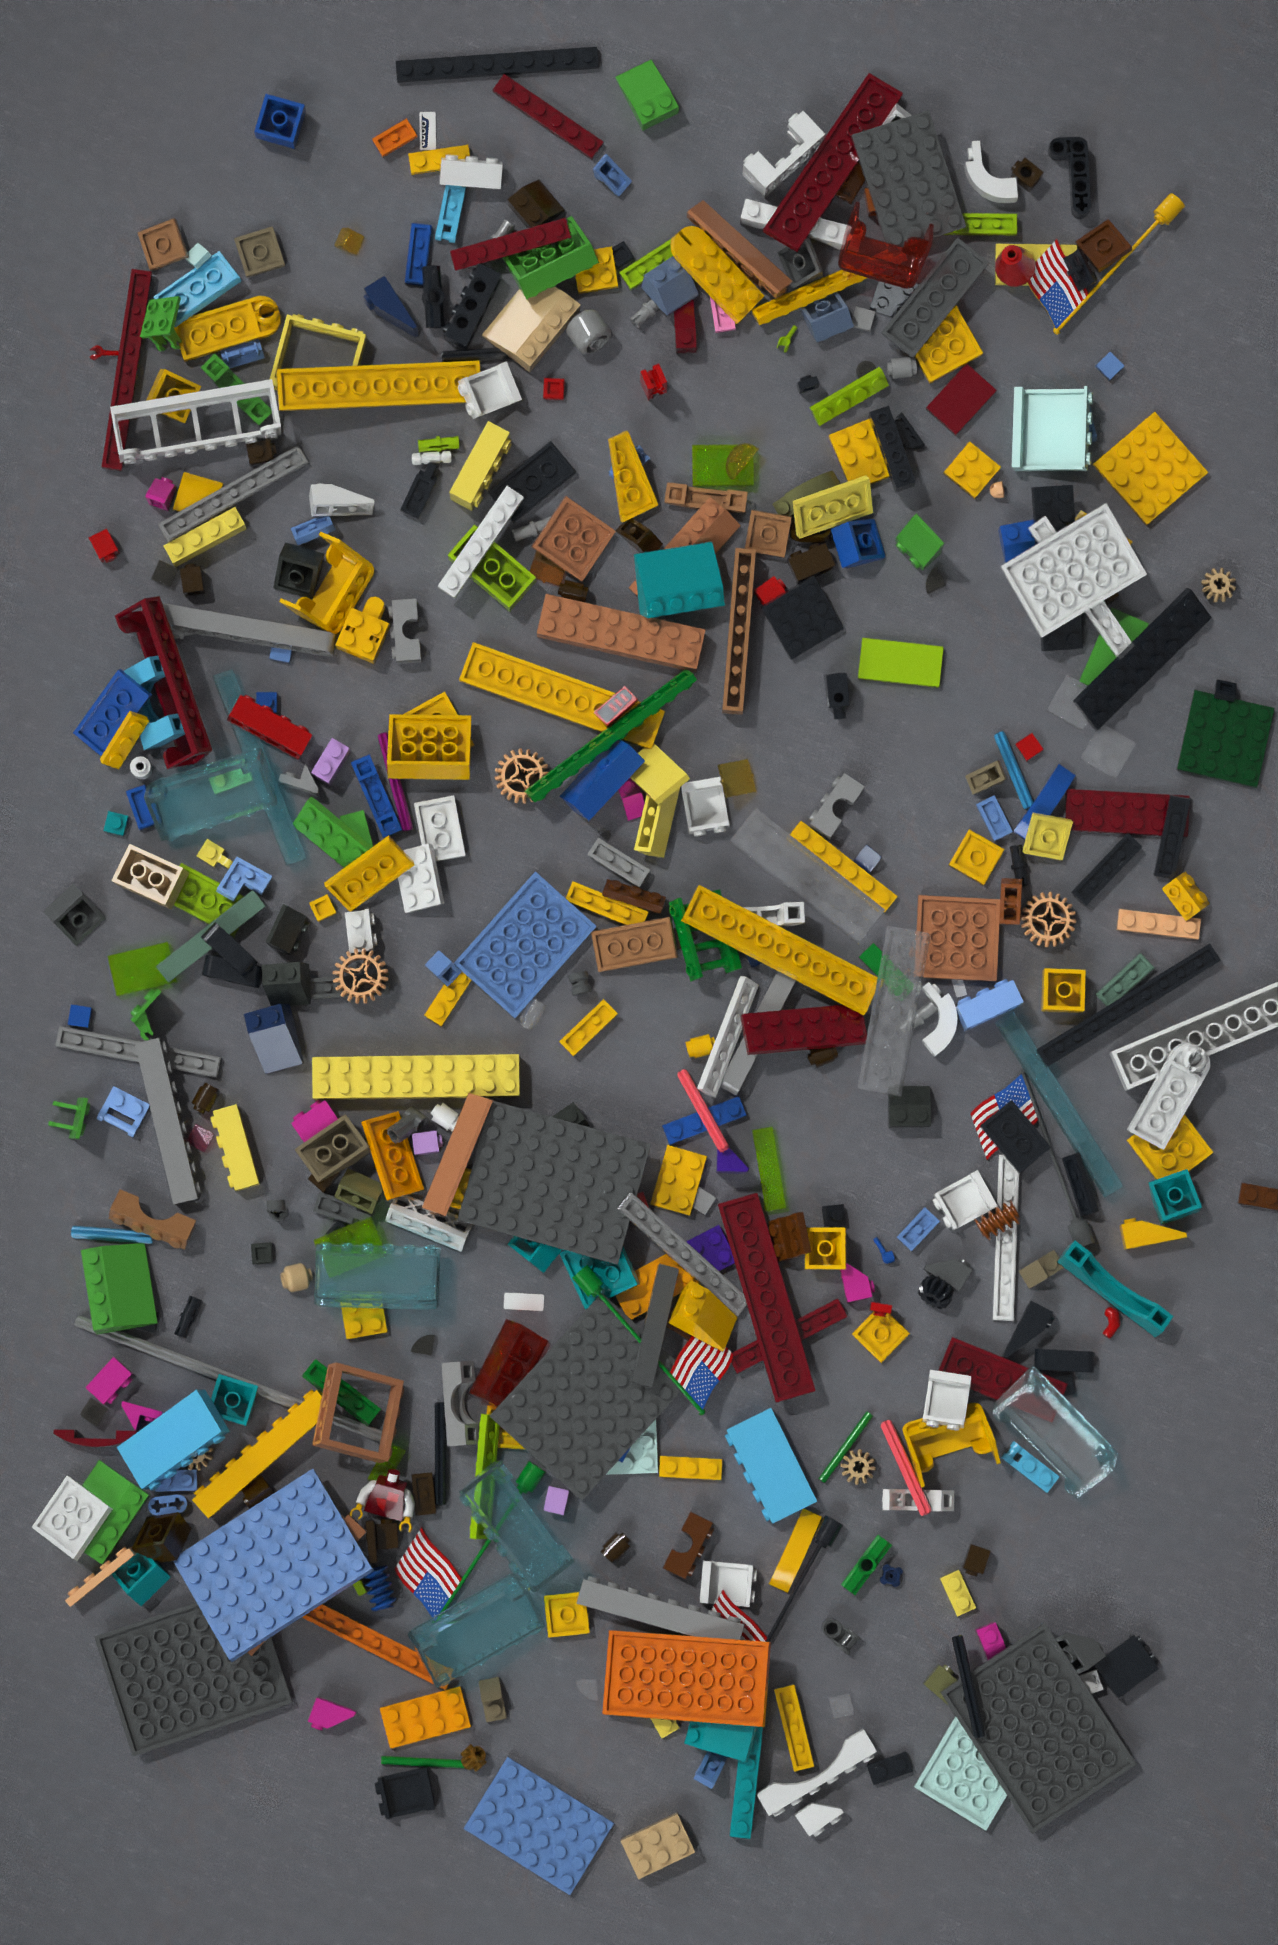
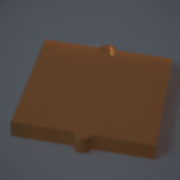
[529,551,565,586]

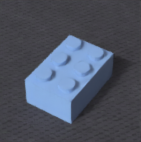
[956,979,1024,1031]

